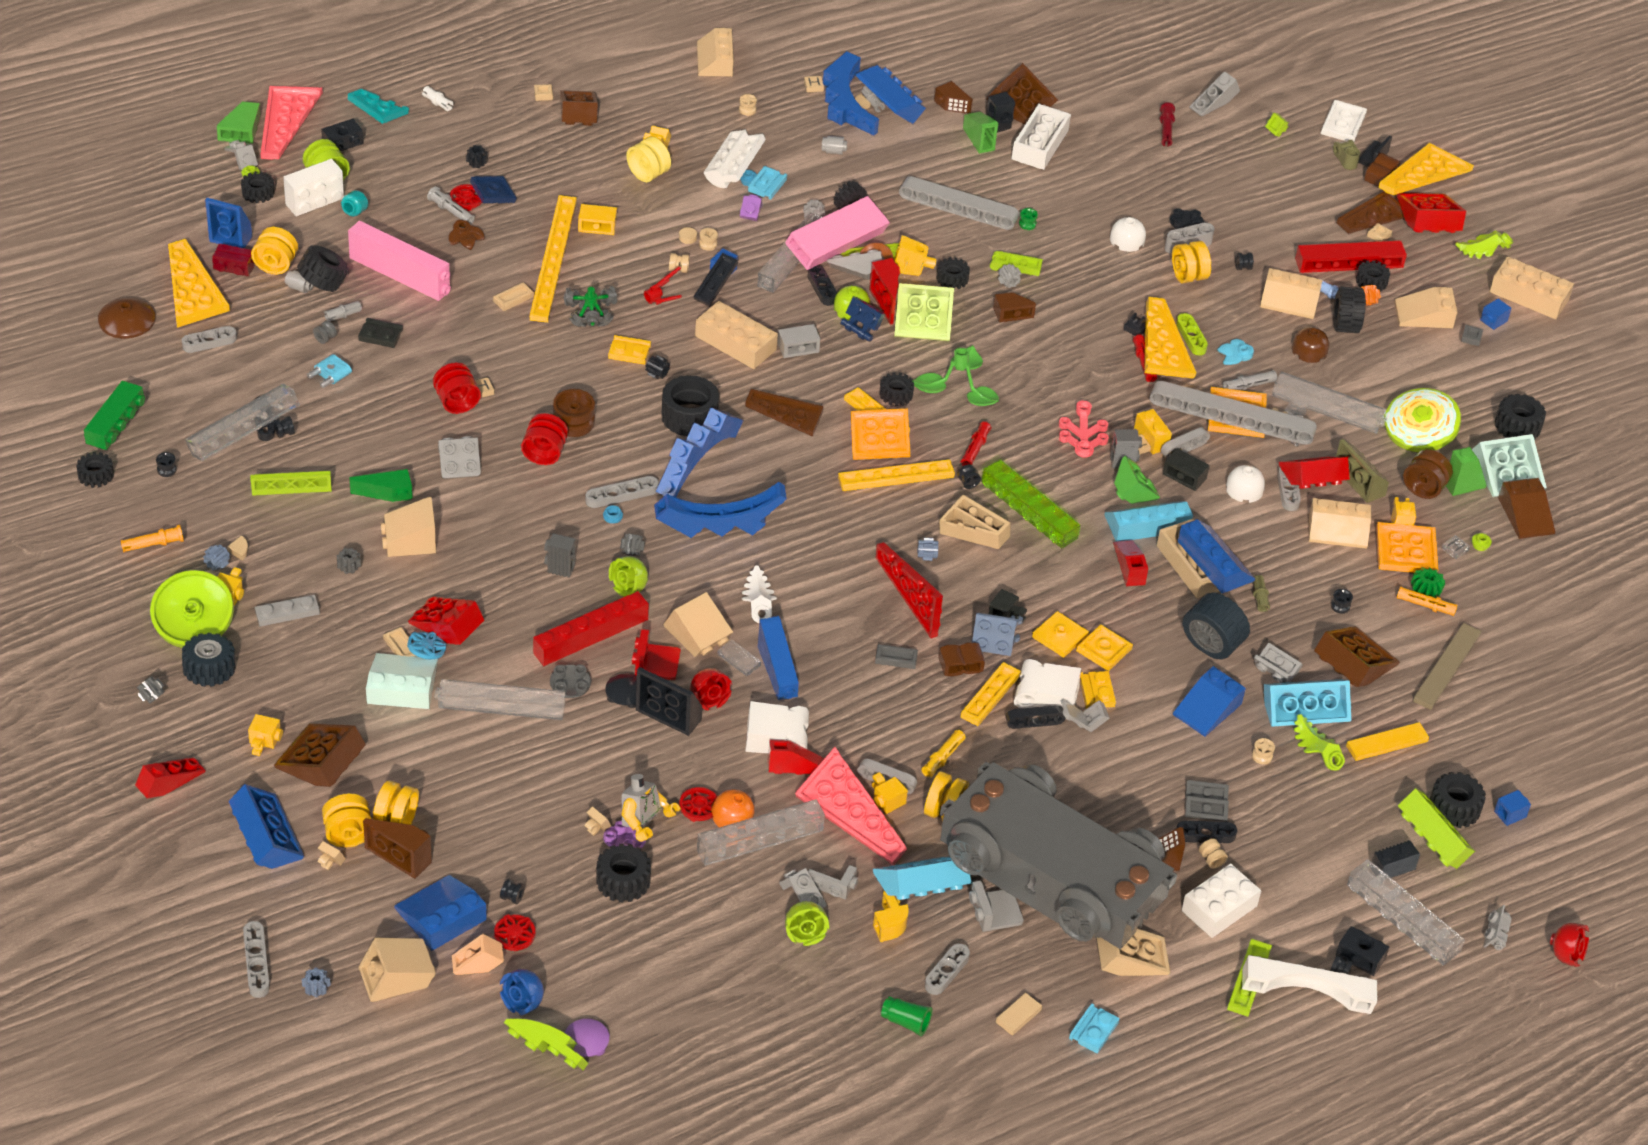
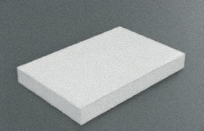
[1321,100,1367,141]

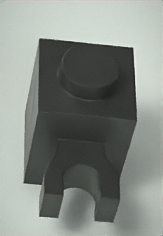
[989,589,1027,624]

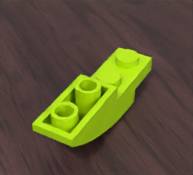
[503,1019,589,1070]

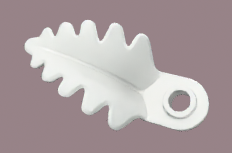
[742,566,777,623]

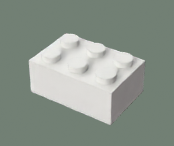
[284,159,344,216]
[1182,864,1261,938]

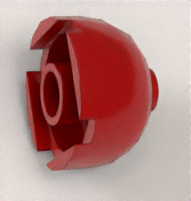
[690,668,732,710]
[1550,923,1589,967]

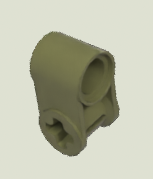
[1333,139,1360,170]

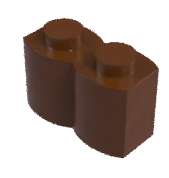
[1364,153,1400,187]
[938,642,985,676]

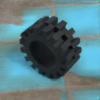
[241,171,275,203]
[833,181,868,210]
[936,257,970,290]
[1356,260,1391,292]
[879,372,914,407]
[76,452,114,488]

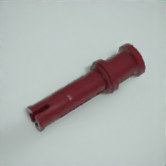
[1160,102,1175,147]

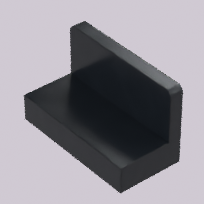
[1358,135,1392,167]

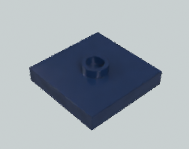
[470,176,516,203]

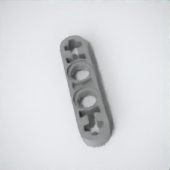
[585,476,659,508]
[243,921,270,998]

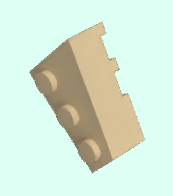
[939,495,1010,549]

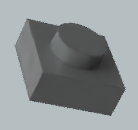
[1461,325,1484,346]

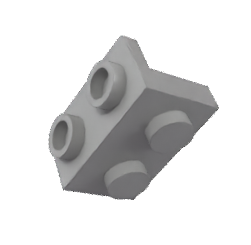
[1254,643,1303,683]

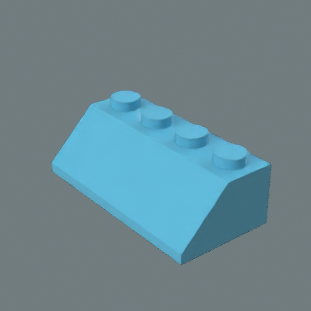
[1104,501,1193,541]
[1264,679,1351,726]
[873,857,971,900]

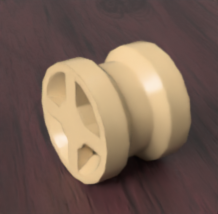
[739,94,757,116]
[699,228,718,251]
[1252,738,1275,765]

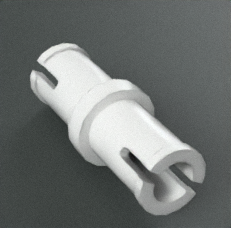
[422,86,453,111]

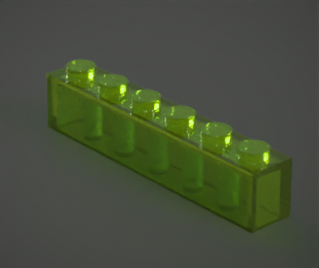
[982,459,1081,549]

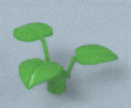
[912,345,999,406]

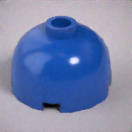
[500,969,544,1016]

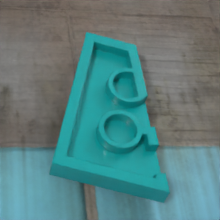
[347,89,409,124]

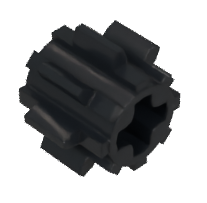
[466,145,488,169]
[645,355,670,379]

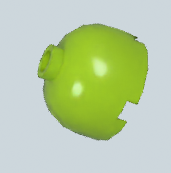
[834,286,870,320]
[609,556,648,597]
[785,901,830,946]

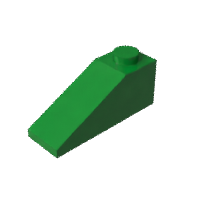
[349,469,412,502]

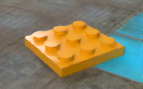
[1208,387,1267,438]
[851,409,910,460]
[1376,522,1439,573]

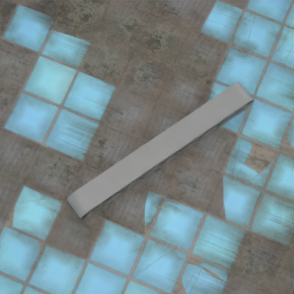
[1150,381,1317,445]

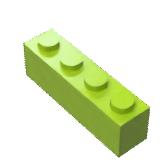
[1398,788,1475,869]

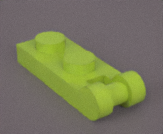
[990,251,1043,276]

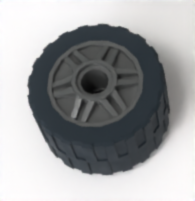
[1182,592,1250,660]

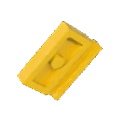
[608,335,651,365]
[1080,671,1116,709]

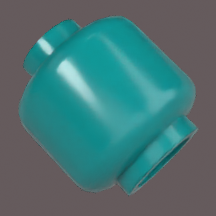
[341,190,368,217]

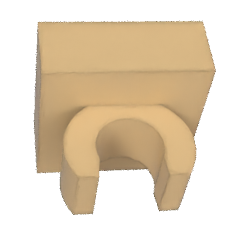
[584,807,612,836]
[318,841,345,870]

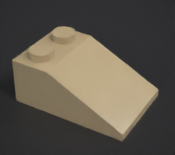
[1395,287,1457,328]
[1097,929,1170,976]

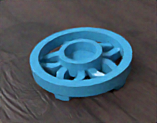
[407,632,446,659]

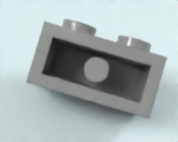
[777,324,820,358]

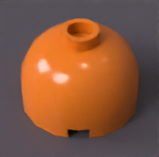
[711,789,754,832]

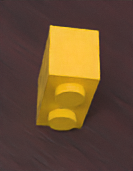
[578,204,617,235]
[1134,409,1172,455]

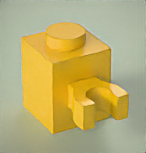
[1391,497,1416,525]
[217,567,244,605]
[248,714,283,756]
[871,772,908,814]

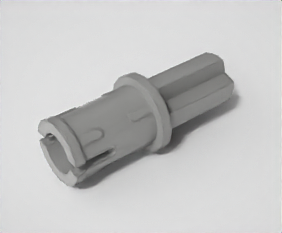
[861,86,885,112]
[324,301,362,322]

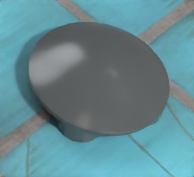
[550,664,591,698]

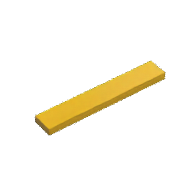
[838,459,955,491]

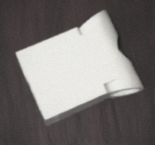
[1014,659,1081,708]
[745,701,809,753]

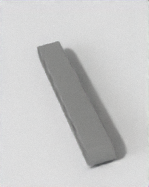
[899,176,1019,230]

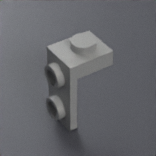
[224,140,258,170]
[1061,700,1110,732]
[808,865,859,900]
[779,868,827,908]

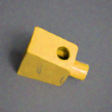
[894,235,936,276]

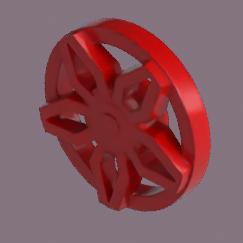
[450,184,482,211]
[679,787,717,822]
[494,914,536,951]

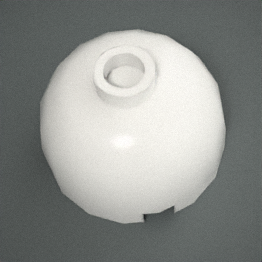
[1110,217,1146,252]
[1226,465,1265,503]

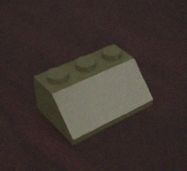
[1336,439,1389,503]

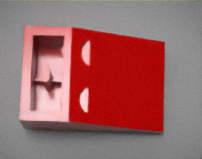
[408,596,485,645]

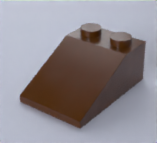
[560,90,598,126]
[1498,478,1556,539]
[363,818,432,879]

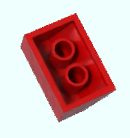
[1279,456,1350,489]

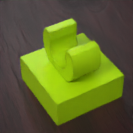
[1265,113,1289,137]

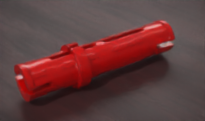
[1133,335,1157,382]
[960,421,992,466]

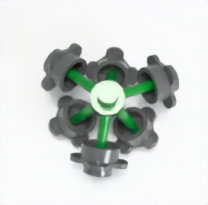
[564,286,617,327]

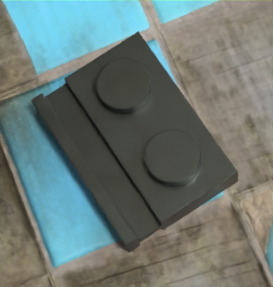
[358,318,403,348]

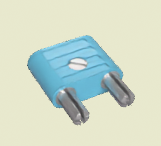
[307,354,352,388]

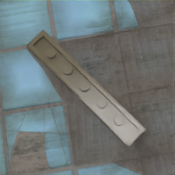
[1413,623,1482,710]

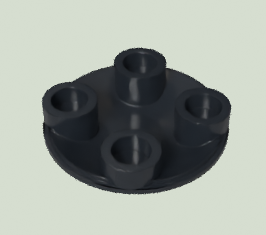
[1170,208,1205,229]
[605,674,637,708]

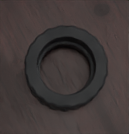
[661,375,720,437]

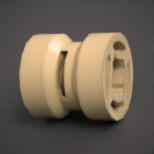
[669,253,689,273]
[1199,839,1228,869]

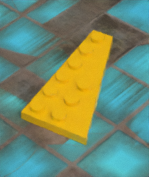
[1378,143,1474,195]
[168,239,230,328]
[1145,297,1196,379]

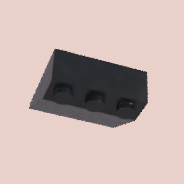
[636,667,702,736]

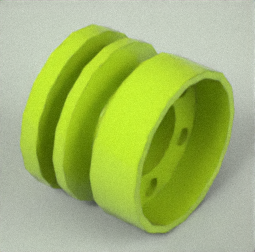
[302,139,350,180]

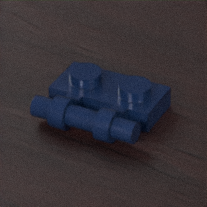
[840,297,885,342]

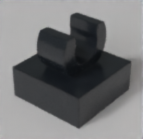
[1124,313,1146,336]

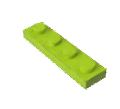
[1227,939,1272,1017]

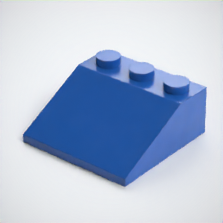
[394,875,487,951]

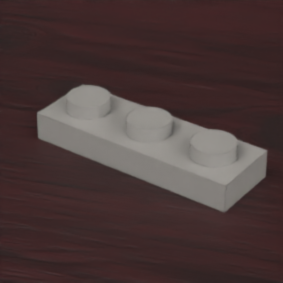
[254,595,320,627]

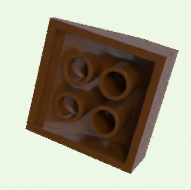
[986,63,1058,125]
[1314,626,1400,687]
[274,723,366,787]

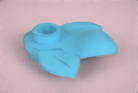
[1217,339,1254,365]

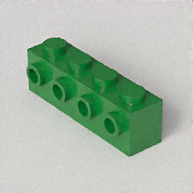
[84,380,145,450]

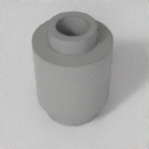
[822,136,847,155]
[285,270,313,293]

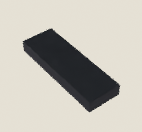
[693,253,738,307]

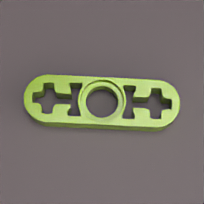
[1176,313,1208,355]

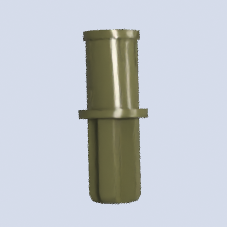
[1253,575,1270,612]

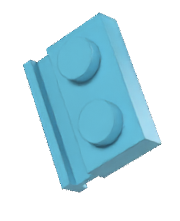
[748,166,787,200]
[1069,1003,1120,1054]

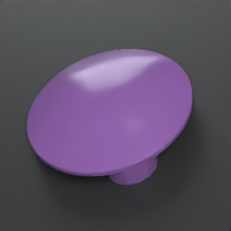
[603,821,646,848]
[565,1019,609,1057]

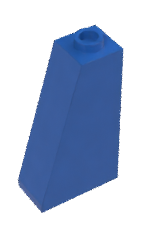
[758,616,799,700]

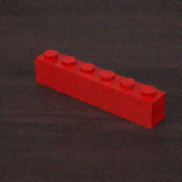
[1295,240,1407,273]
[533,591,649,667]

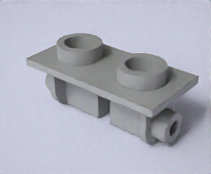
[1483,905,1512,950]

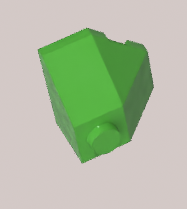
[1114,456,1160,504]

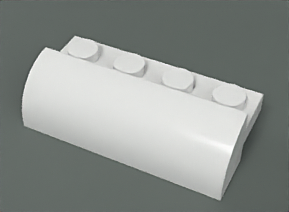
[704,130,766,188]

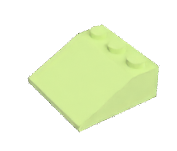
[894,283,954,341]

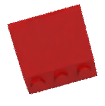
[1397,193,1466,233]

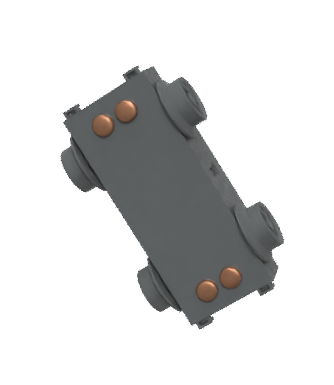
[940,762,1177,950]

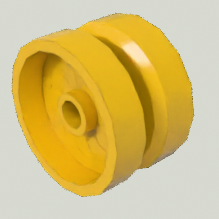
[251,227,298,275]
[1172,241,1211,284]
[924,771,969,821]
[373,780,419,825]
[322,794,372,848]

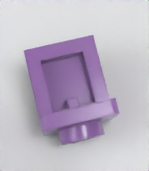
[740,195,763,221]

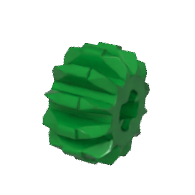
[1411,567,1445,598]

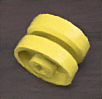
[626,136,671,182]

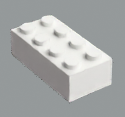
[1012,104,1071,170]

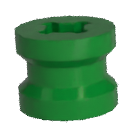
[1019,208,1038,230]

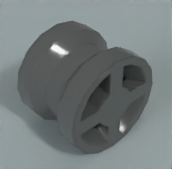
[313,320,337,344]

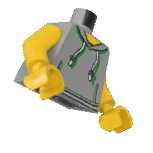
[621,774,680,842]

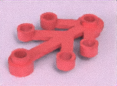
[1059,400,1109,457]

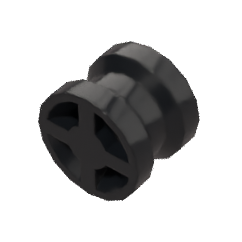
[1235,252,1254,270]
[274,416,295,438]
[156,452,177,477]
[957,465,981,489]
[1331,589,1353,614]
[500,878,525,905]
[1330,955,1354,975]

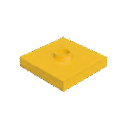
[1032,611,1089,658]
[1076,624,1133,671]

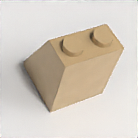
[381,497,436,557]
[663,592,733,657]
[359,938,435,1002]

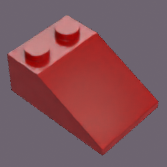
[869,258,900,325]

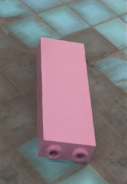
[785,196,890,270]
[348,220,451,301]

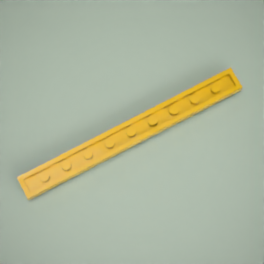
[530,195,577,323]

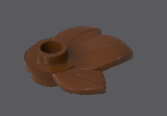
[448,220,485,250]

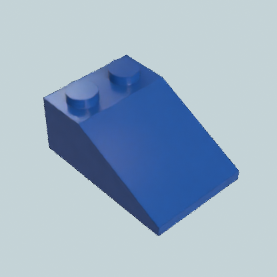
[205,198,252,248]
[1173,666,1246,737]

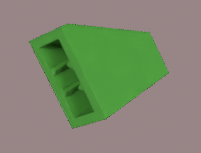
[217,102,261,144]
[963,112,998,154]
[1445,447,1487,496]

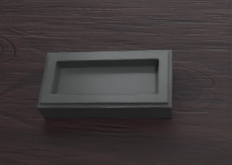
[875,644,918,669]

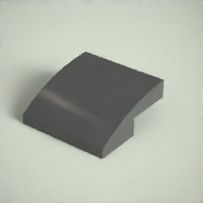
[1185,780,1229,822]

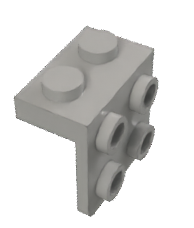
[438,436,481,479]
[969,881,1024,932]

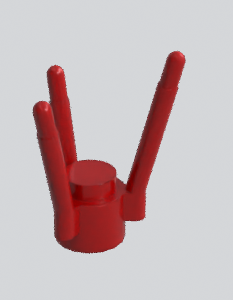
[643,266,682,305]

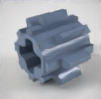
[917,537,938,561]
[203,544,230,571]
[302,968,330,997]

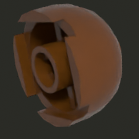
[1292,327,1329,363]

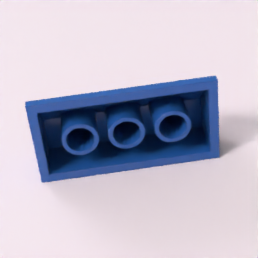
[855,65,926,124]
[1178,519,1255,594]
[229,784,305,869]

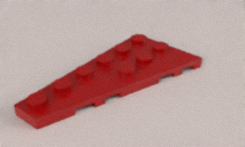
[875,542,943,638]

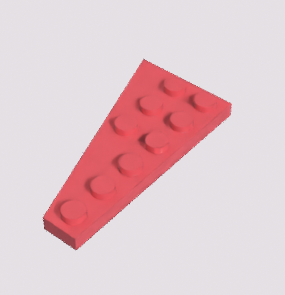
[261,86,323,160]
[795,747,907,865]

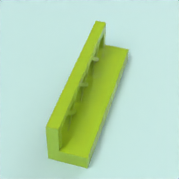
[250,471,332,495]

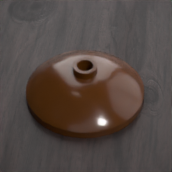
[98,297,155,339]

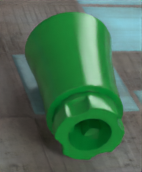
[881,996,933,1037]

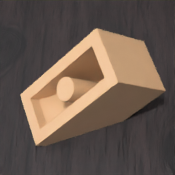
[452,934,504,975]

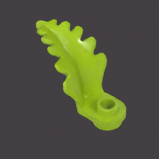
[1455,230,1514,259]
[1294,714,1345,771]

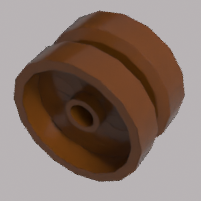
[553,389,595,437]
[1403,449,1453,499]

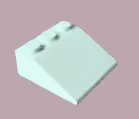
[1472,434,1547,497]
[366,653,438,709]

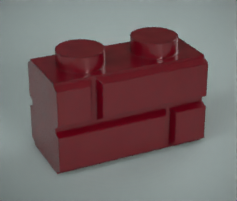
[212,243,255,277]

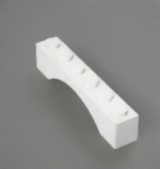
[1242,955,1377,1014]

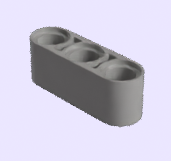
[1165,223,1214,254]

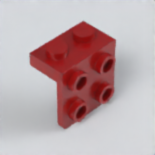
[632,629,681,680]

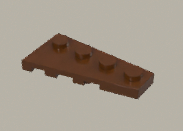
[1336,191,1404,234]
[745,389,824,437]

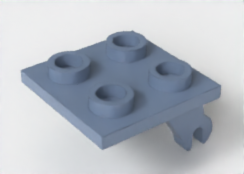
[972,613,1023,656]

